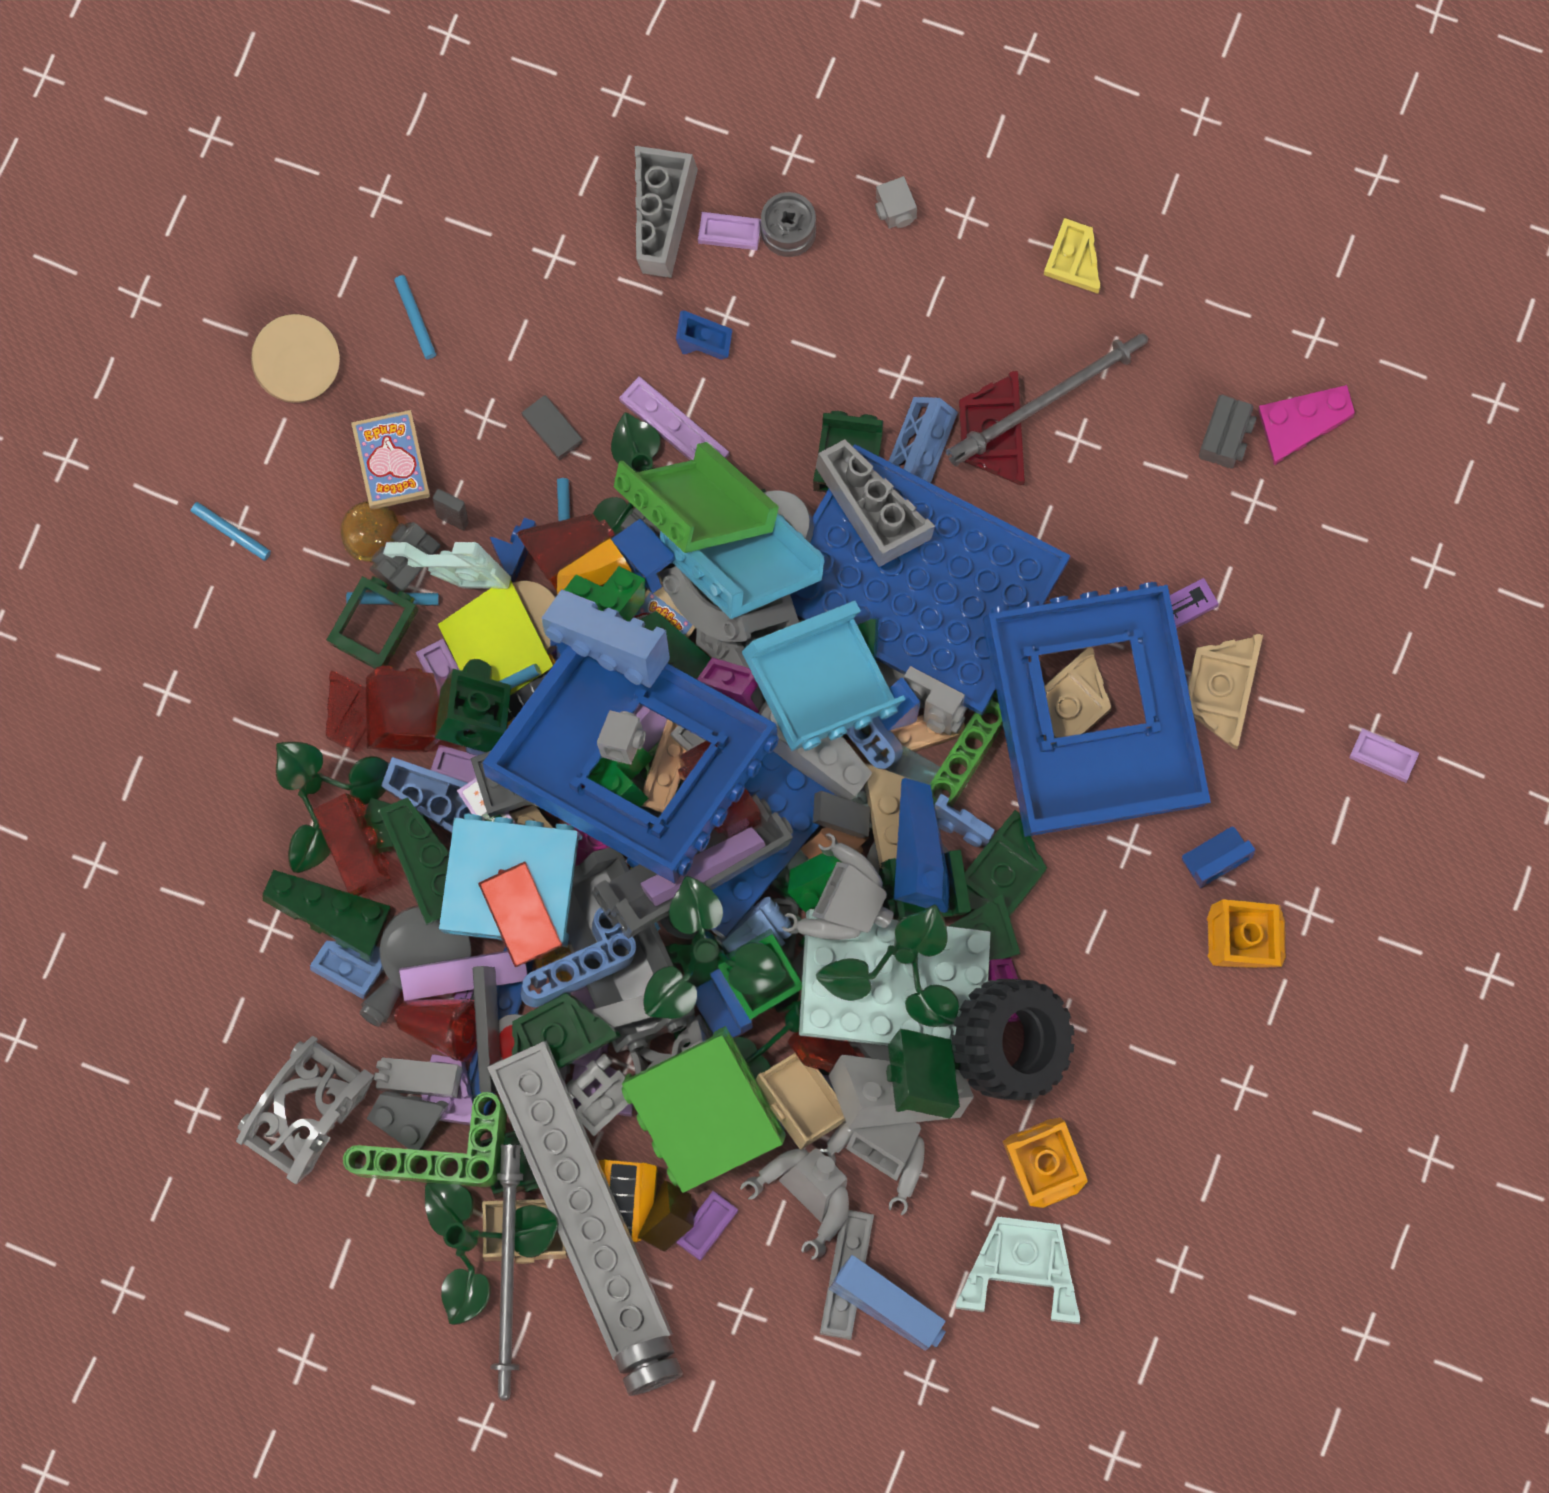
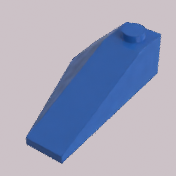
[894,778,950,913]

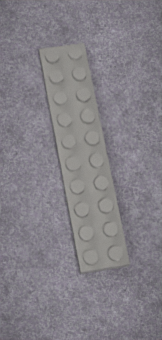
[487,1041,673,1360]

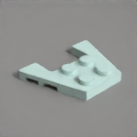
[383,542,511,589]
[956,1217,1080,1324]

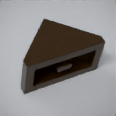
[638,1180,694,1252]

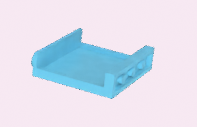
[660,513,824,619]
[742,601,905,751]
[439,814,583,947]

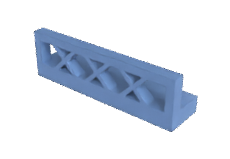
[889,397,958,483]

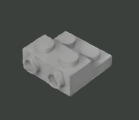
[904,666,967,735]

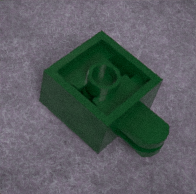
[435,659,511,752]

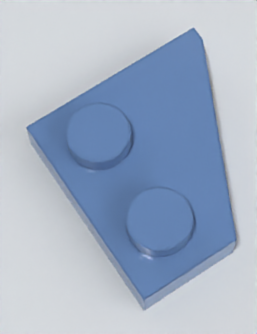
[935,794,994,847]
[310,941,383,1000]

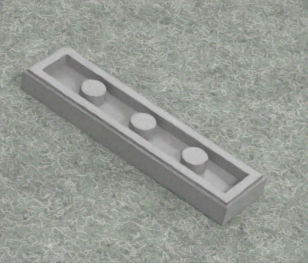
[820,1210,874,1340]

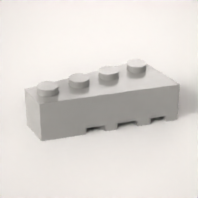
[635,146,698,278]
[816,439,935,567]
[758,701,872,800]
[829,1055,974,1129]

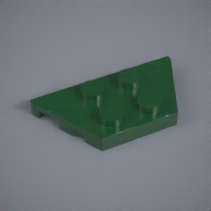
[965,810,1047,918]
[512,993,621,1069]

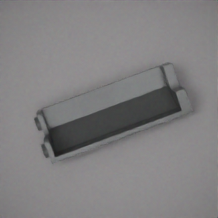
[592,794,793,939]
[566,847,695,1053]

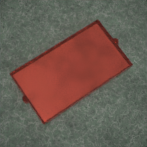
[478,861,563,967]

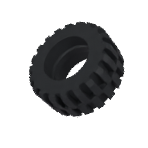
[952,979,1075,1101]

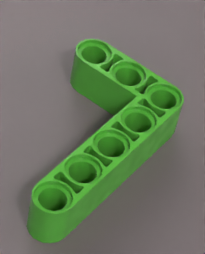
[930,691,1003,807]
[343,1092,507,1187]

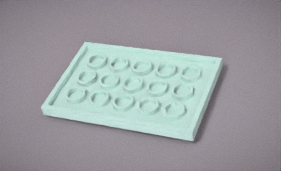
[799,909,990,1052]

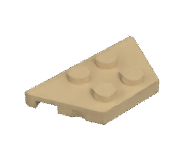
[1188,634,1263,749]
[1044,647,1111,744]
[864,764,912,868]

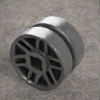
[761,192,816,257]
[614,1336,683,1396]

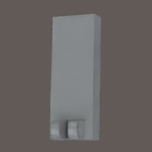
[374,1058,463,1098]

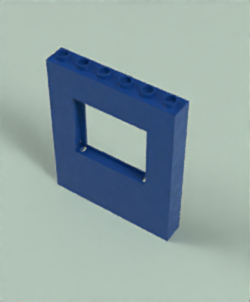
[983,582,1211,837]
[482,645,779,884]

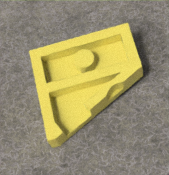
[1044,218,1100,294]

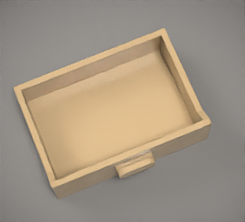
[756,1048,846,1150]
[482,1199,567,1264]

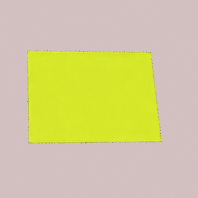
[438,580,553,695]

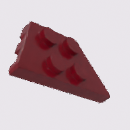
[959,371,1025,485]

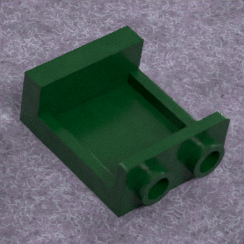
[813,411,883,492]
[879,850,971,921]

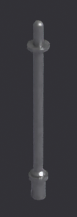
[946,333,1148,467]
[491,1145,523,1401]

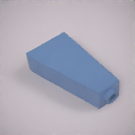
[829,1255,946,1351]

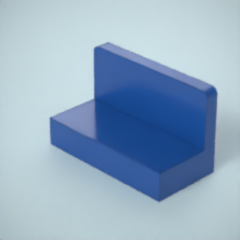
[611,519,675,594]
[1182,826,1255,889]
[696,969,753,1038]

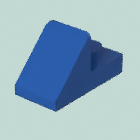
[676,310,733,360]
[490,517,538,583]

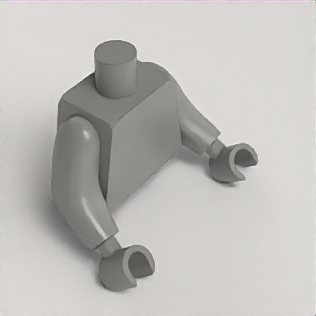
[782,833,893,940]
[820,1121,925,1215]
[740,1148,849,1260]

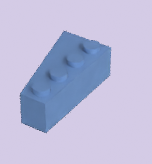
[541,589,670,688]
[381,757,471,834]

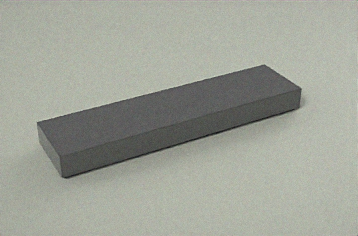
[472,966,501,1093]

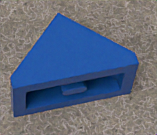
[877,677,920,731]

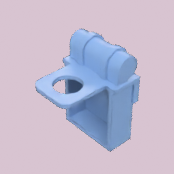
[716,897,792,954]

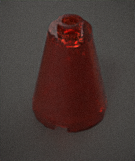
[394,999,477,1061]

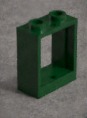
[326,576,419,673]

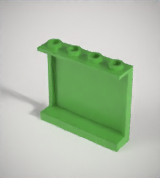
[613,442,779,553]
[621,1026,786,1193]

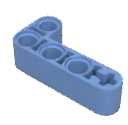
[846,717,903,769]
[520,908,636,1007]

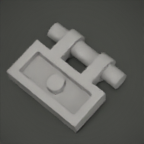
[566,1053,628,1136]

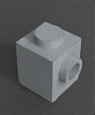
[875,176,917,229]
[597,710,646,765]

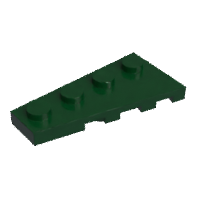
[379,797,449,926]
[262,869,391,962]
[949,894,1021,960]

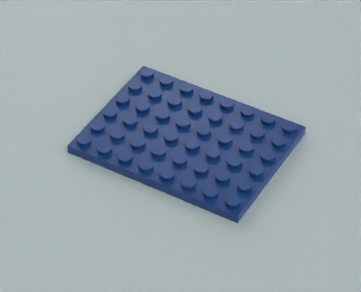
[790,444,1071,715]

